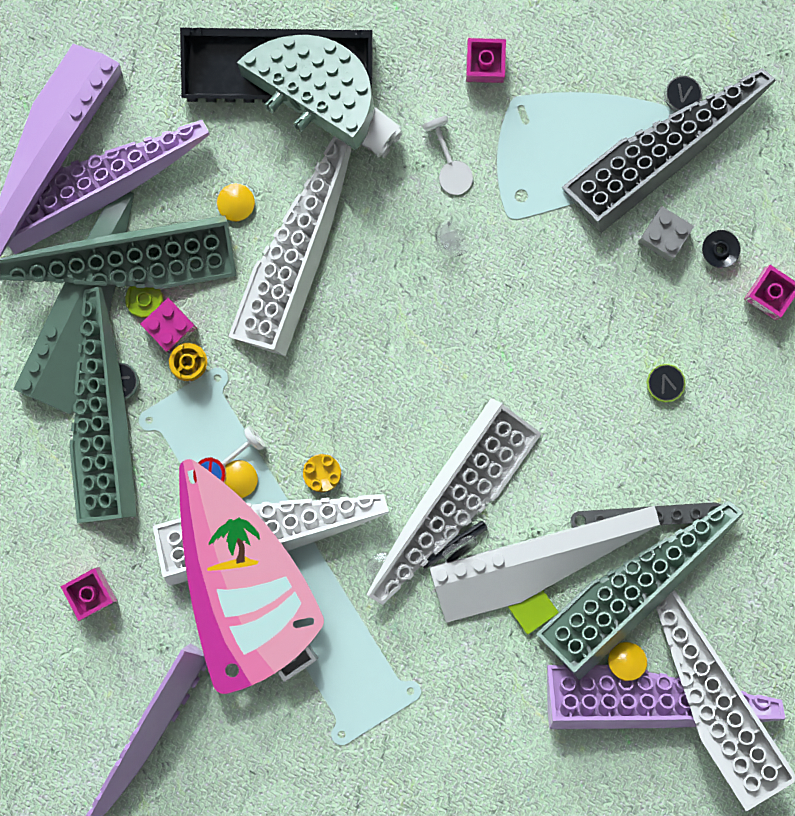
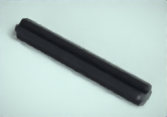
[423,521,488,569]

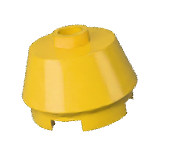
[169,343,207,381]

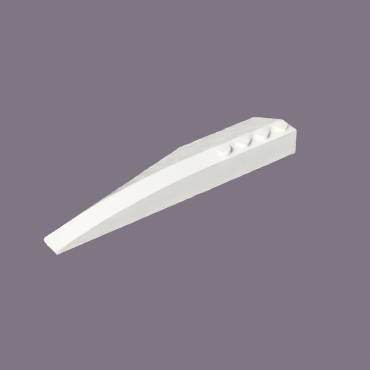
[228,136,351,356]
[367,398,542,605]
[153,494,389,586]
[430,506,660,623]
[656,590,795,811]

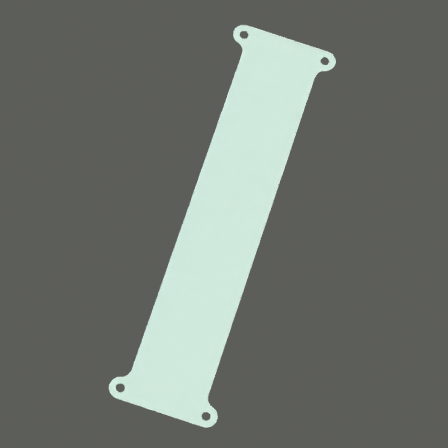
[139,368,421,745]

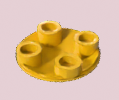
[217,184,255,222]
[303,454,341,492]
[224,460,258,498]
[608,642,647,681]

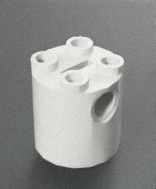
[361,106,402,158]

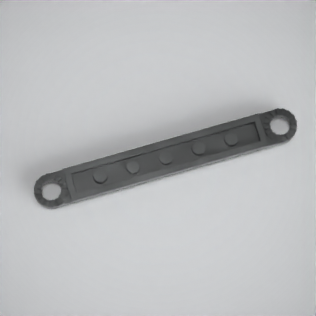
[570,502,721,528]

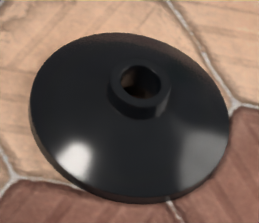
[702,230,741,268]

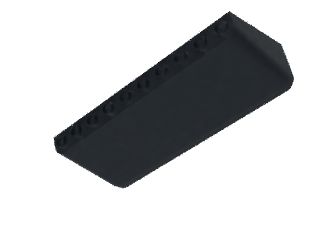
[180,27,373,103]

